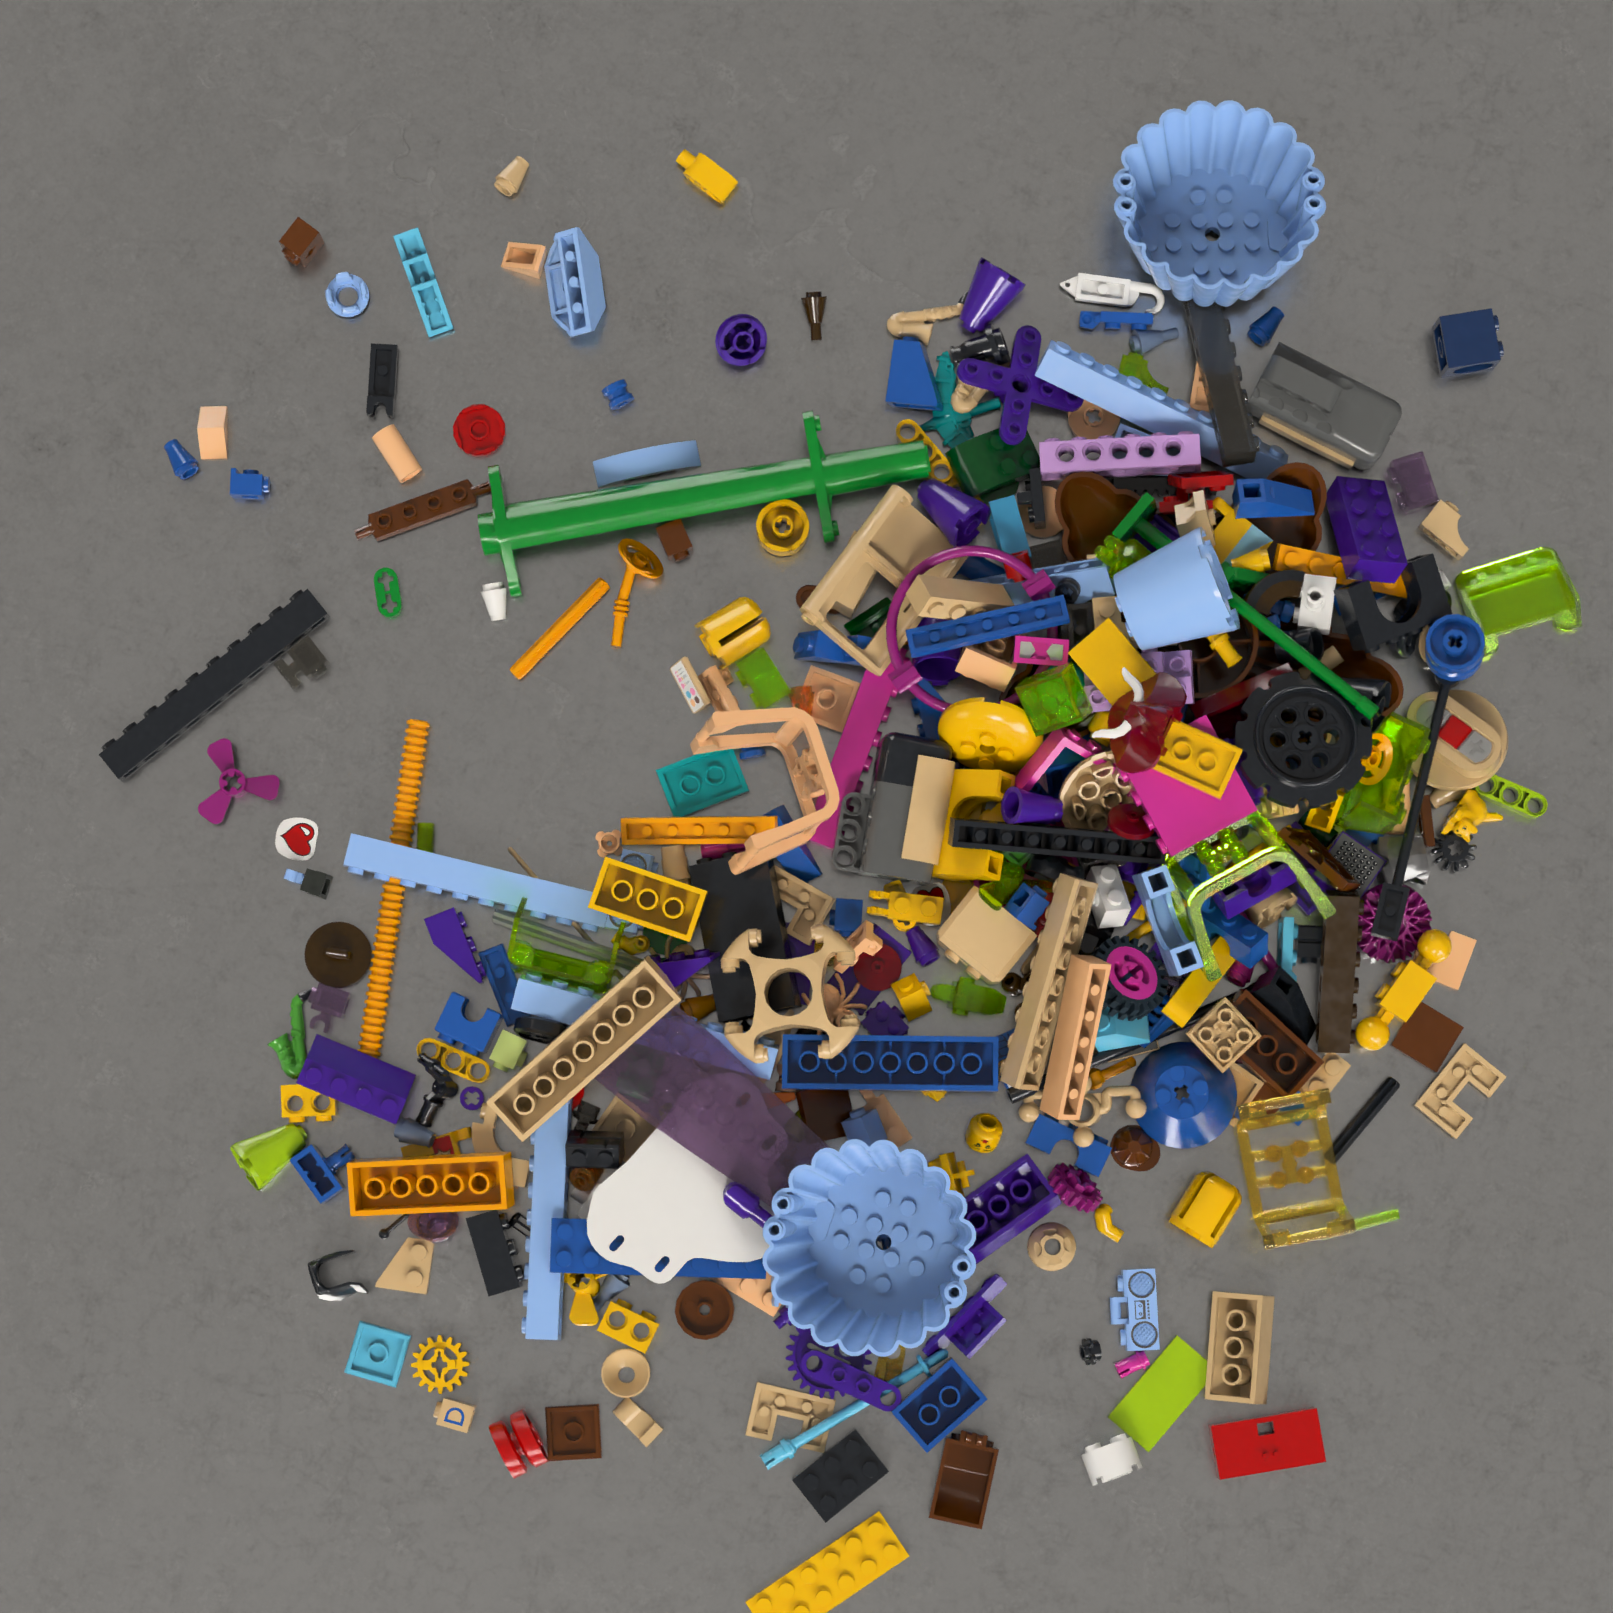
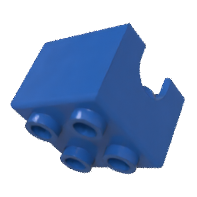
[435,992,503,1056]

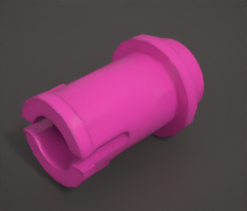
[1114,1350,1150,1379]

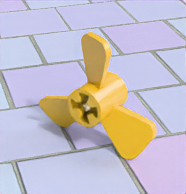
[564,1273,608,1326]

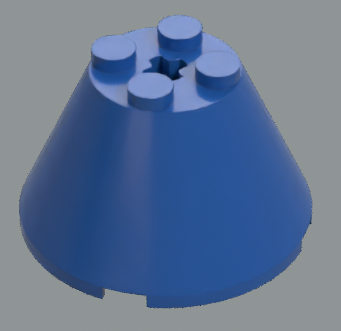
[1131,1042,1237,1149]

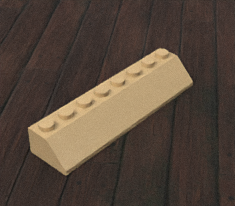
[1000,873,1098,1091]
[486,955,682,1142]

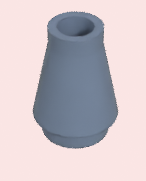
[394,1117,436,1148]

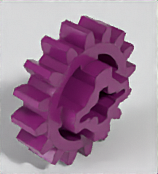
[1047,1163,1103,1213]

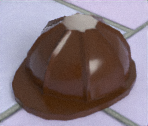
[1110,1125,1160,1171]

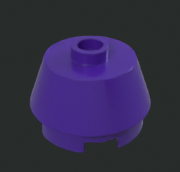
[715,314,767,366]

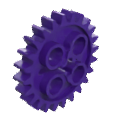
[786,1327,872,1399]

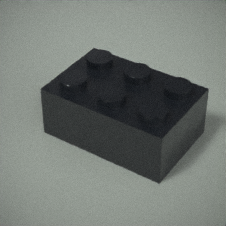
[466,1210,526,1296]
[792,1428,889,1523]

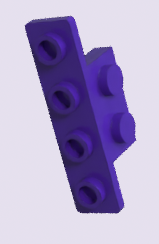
[922,1274,1007,1359]

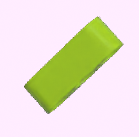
[1472,774,1548,819]

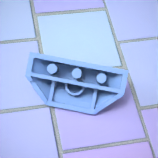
[544,227,606,337]

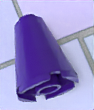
[959,257,1026,333]
[917,478,990,547]

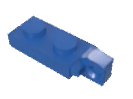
[1079,311,1154,330]

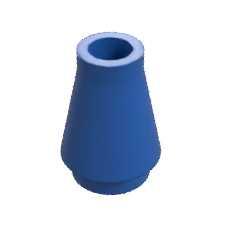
[1248,306,1284,346]
[164,439,199,480]

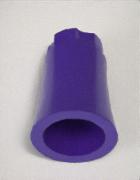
[1001,786,1063,825]

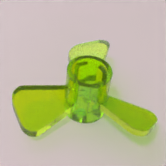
[978,850,1053,911]

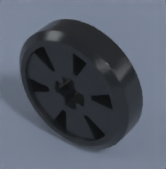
[513,1016,569,1044]

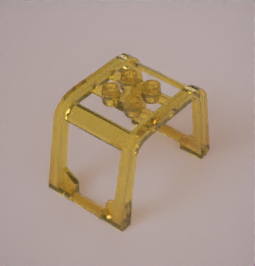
[1234,1088,1356,1250]

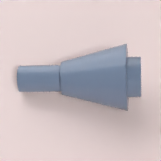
[1129,327,1179,355]
[593,1274,630,1313]

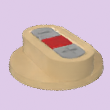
[1401,690,1508,791]

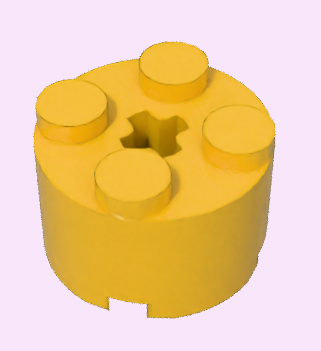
[756,499,809,556]

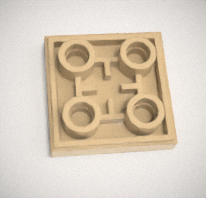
[1185,997,1261,1073]

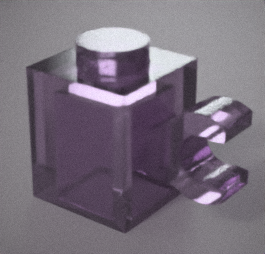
[308,983,352,1033]

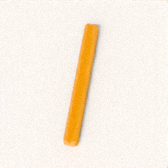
[510,578,610,679]

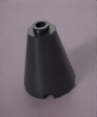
[1340,677,1392,732]

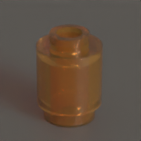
[569,1168,604,1191]

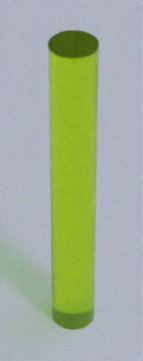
[1320,1209,1400,1241]

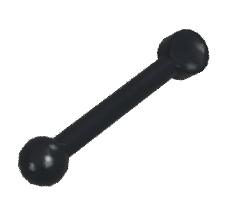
[379,1214,412,1239]

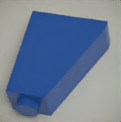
[885,336,943,411]

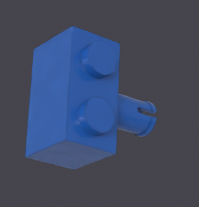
[290,1144,356,1204]

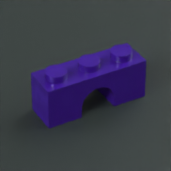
[1211,845,1297,920]

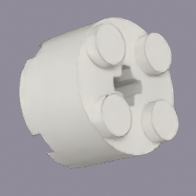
[1081,1433,1143,1486]

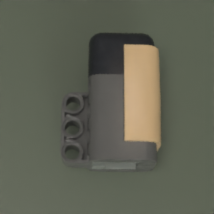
[831,732,956,886]

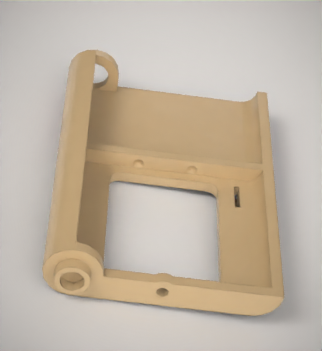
[800,485,968,676]

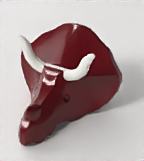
[1091,667,1187,774]

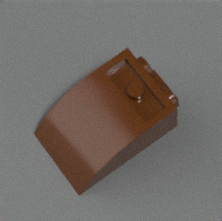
[929,1430,999,1530]

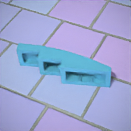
[393,227,454,337]

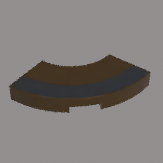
[1244,570,1305,616]

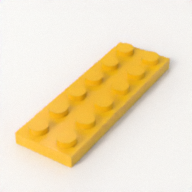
[745,1511,909,1613]

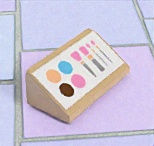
[670,656,711,714]

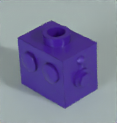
[860,1001,909,1036]

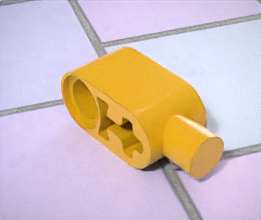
[676,149,738,204]

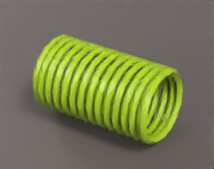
[416,823,435,853]

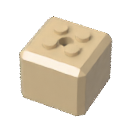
[936,886,1037,985]

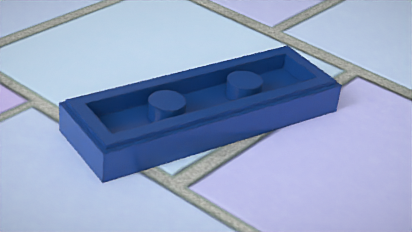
[478,943,532,1027]

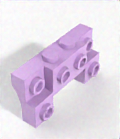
[1084,648,1195,713]

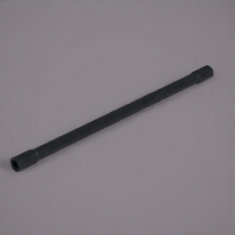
[1006,982,1256,1104]

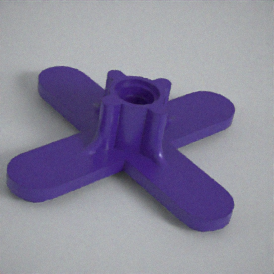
[957,325,1084,445]

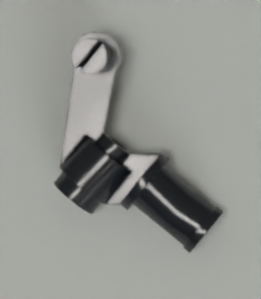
[416,1053,458,1127]

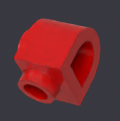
[1003,549,1033,583]

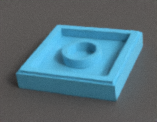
[344,1320,412,1388]

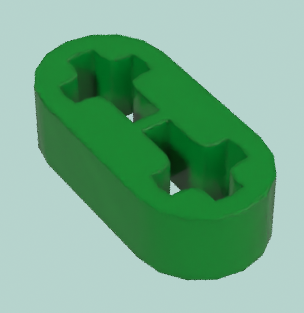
[374,568,402,619]

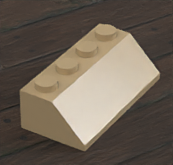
[1205,1291,1275,1404]

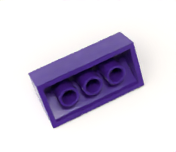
[296,1034,416,1125]
[964,1154,1062,1264]

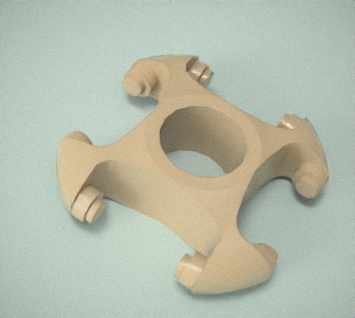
[720,924,859,1064]

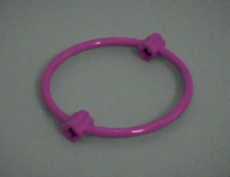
[886,545,1058,712]

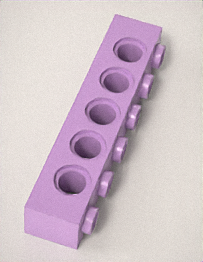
[1039,431,1201,481]

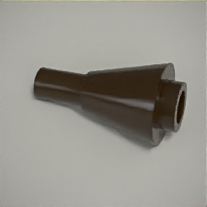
[801,291,827,341]

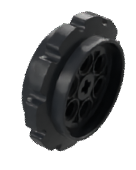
[1233,672,1372,809]

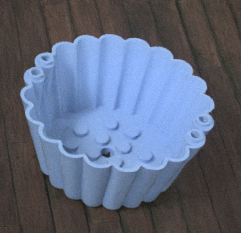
[1113,100,1326,307]
[763,1139,976,1357]

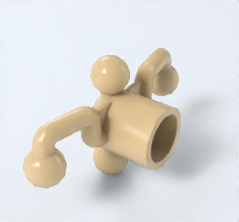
[1018,1076,1147,1148]

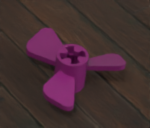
[198,738,280,824]

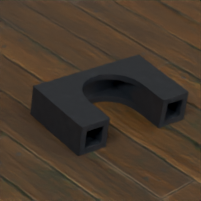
[1333,553,1453,654]

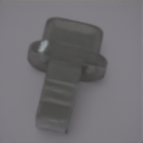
[572,1100,601,1132]

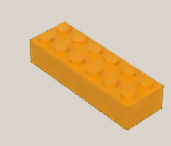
[347,1151,515,1216]

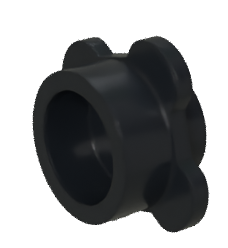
[1080,1338,1102,1365]

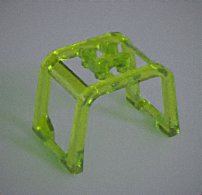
[1165,811,1336,982]

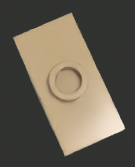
[1174,490,1216,545]

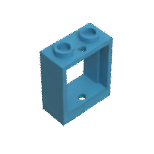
[988,495,1032,568]

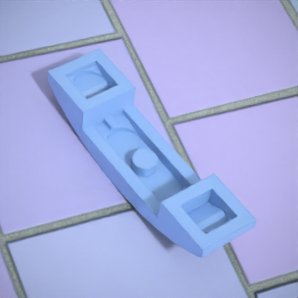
[593,440,701,488]

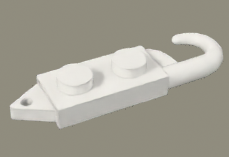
[1060,273,1165,314]

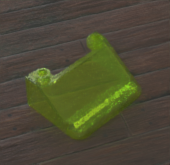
[1456,547,1582,657]

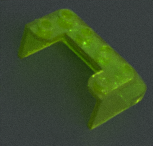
[1335,712,1431,835]

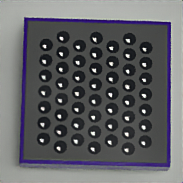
[1312,831,1387,899]

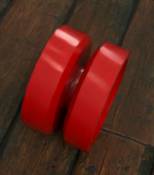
[488,1409,549,1479]

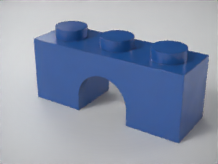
[1189,896,1268,969]
[1025,1113,1112,1177]

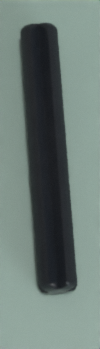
[1324,1077,1400,1165]

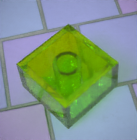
[1015,662,1093,737]

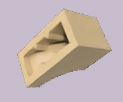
[1418,500,1469,560]

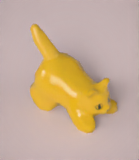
[1441,789,1503,842]

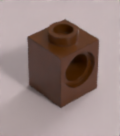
[656,519,693,562]

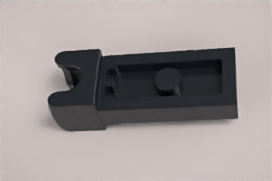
[366,343,398,419]

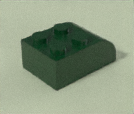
[945,428,1040,498]

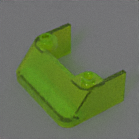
[507,897,626,993]

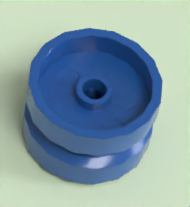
[1425,614,1485,681]

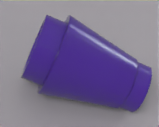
[906,926,940,967]

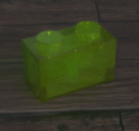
[735,648,792,709]

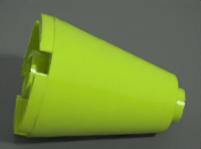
[230,1123,308,1191]

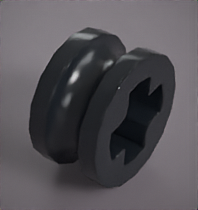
[1055,578,1081,605]

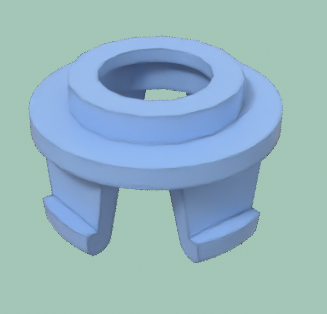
[325,272,369,317]

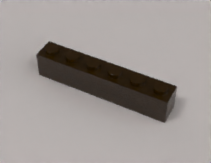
[1315,890,1364,1053]

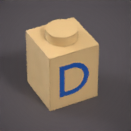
[433,1397,476,1433]

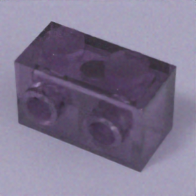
[1387,451,1439,514]

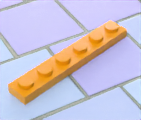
[1272,543,1407,598]
[621,816,778,845]

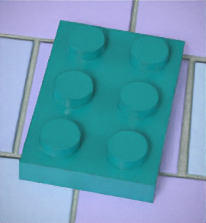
[656,749,749,817]

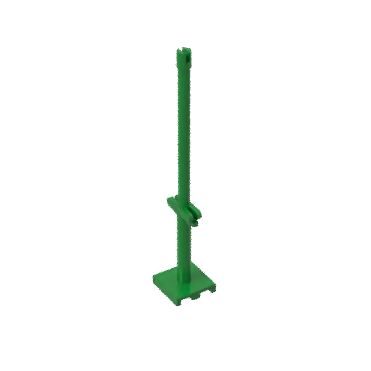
[1112,492,1380,720]

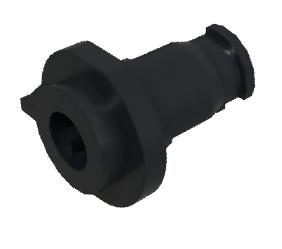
[950,324,1011,367]

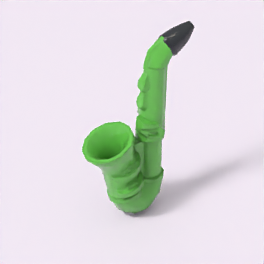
[267,989,312,1079]

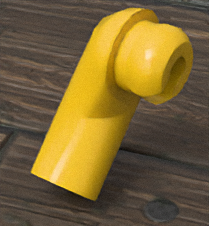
[611,931,650,955]
[1094,1204,1124,1243]

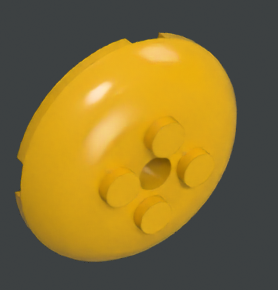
[938,697,1044,773]

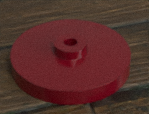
[1107,803,1155,840]
[854,944,902,991]

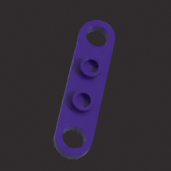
[801,1350,902,1411]

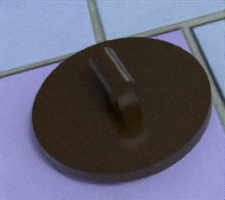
[305,922,372,988]

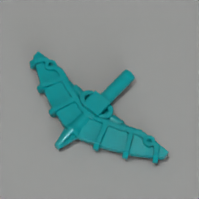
[920,351,1001,449]

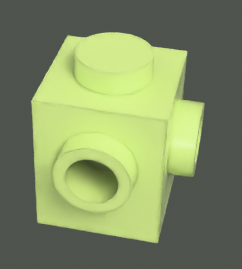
[489,1030,529,1073]

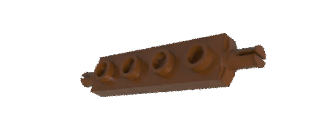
[354,479,491,541]

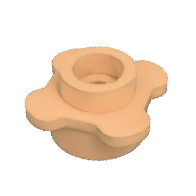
[595,829,623,857]

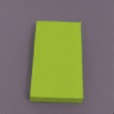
[1107,1335,1207,1452]

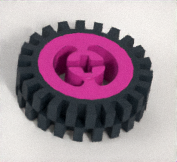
[1091,936,1168,1021]

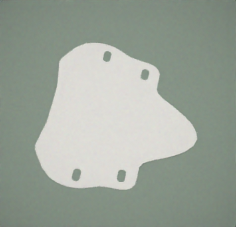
[587,1072,788,1284]

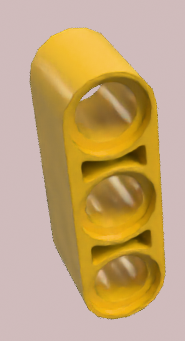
[416,1038,492,1083]

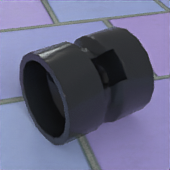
[1274,628,1324,665]

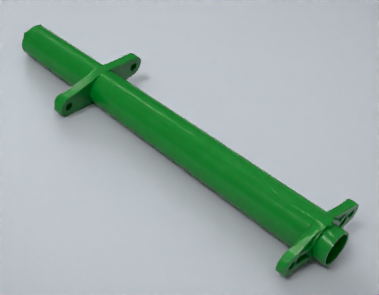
[478,410,931,597]

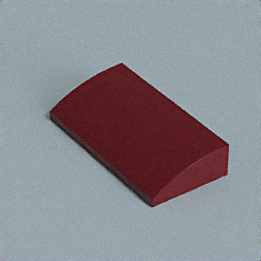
[1189,663,1293,740]

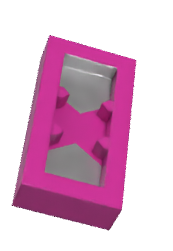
[1013,635,1069,667]

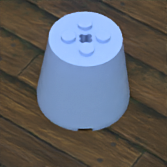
[1113,527,1240,651]

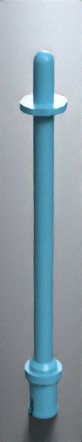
[760,1349,948,1470]

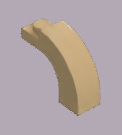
[472,1098,530,1188]

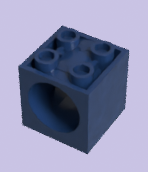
[1432,308,1504,378]

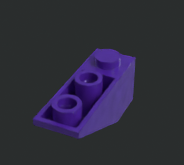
[424,907,487,984]
[636,948,720,988]

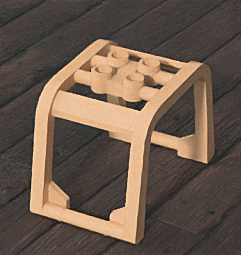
[690,707,840,875]

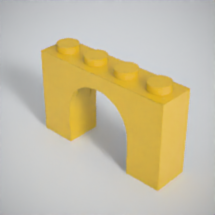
[933,769,1016,881]

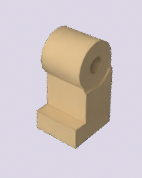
[612,1398,664,1447]

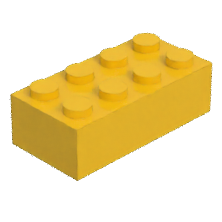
[588,857,708,942]

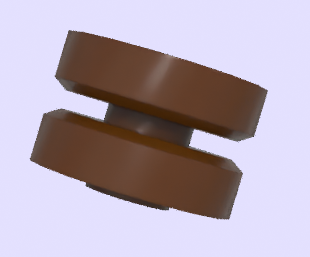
[675,1280,735,1340]

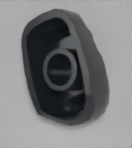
[1024,854,1084,886]

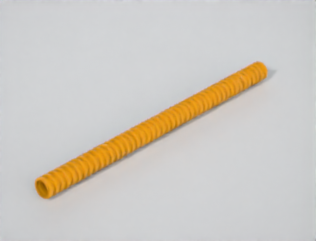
[357,719,430,1058]

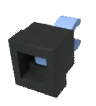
[283,868,333,900]

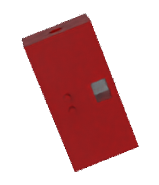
[1208,1407,1326,1480]

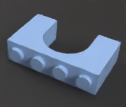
[1132,865,1204,976]

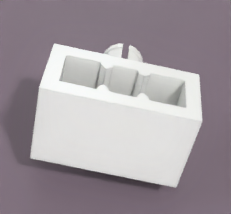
[1293,574,1337,635]
[1085,864,1131,929]

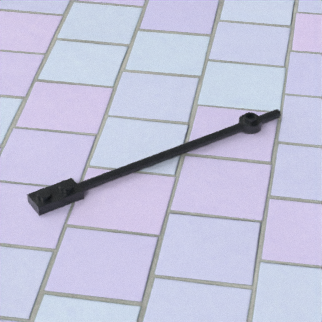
[1371,675,1460,942]

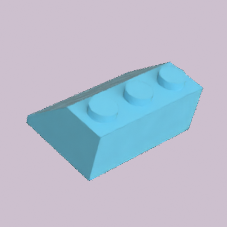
[1095,972,1151,1052]

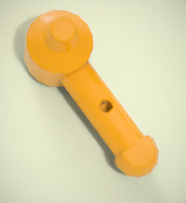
[1089,1057,1136,1090]

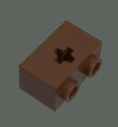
[279,217,325,268]

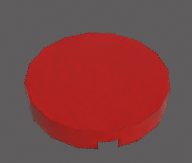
[453,404,506,457]

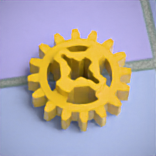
[411,1335,470,1394]

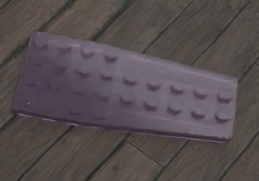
[595,1005,830,1207]

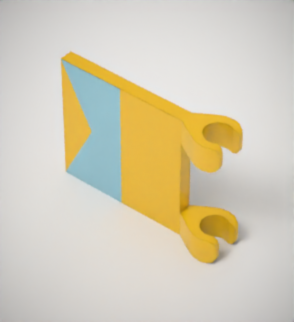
[1213,497,1273,567]

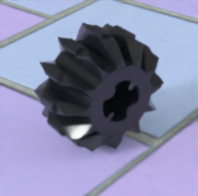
[1431,831,1477,872]

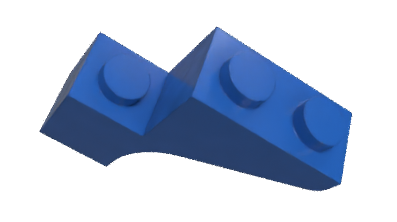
[793,630,872,666]

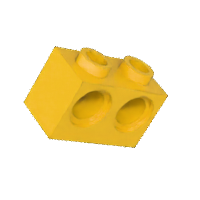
[281,1084,338,1123]
[597,1298,660,1353]

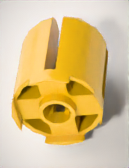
[694,597,771,670]
[1169,1171,1242,1248]

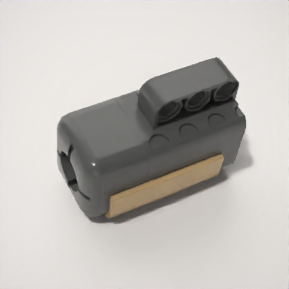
[1244,342,1402,470]

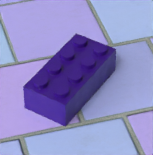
[1326,476,1408,584]

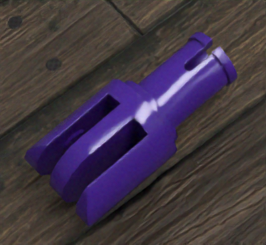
[723,1182,773,1228]

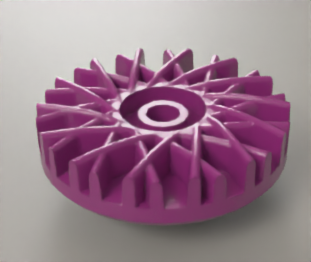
[1357,884,1432,963]

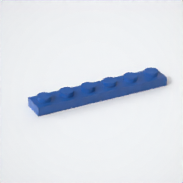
[905,595,1070,658]

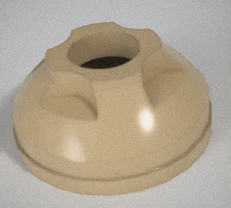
[1027,1222,1076,1271]
[601,1349,650,1398]

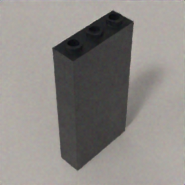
[689,851,802,1024]

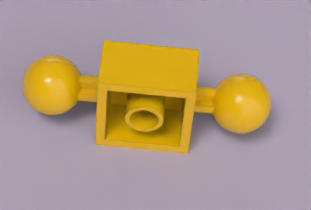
[1355,929,1452,1050]

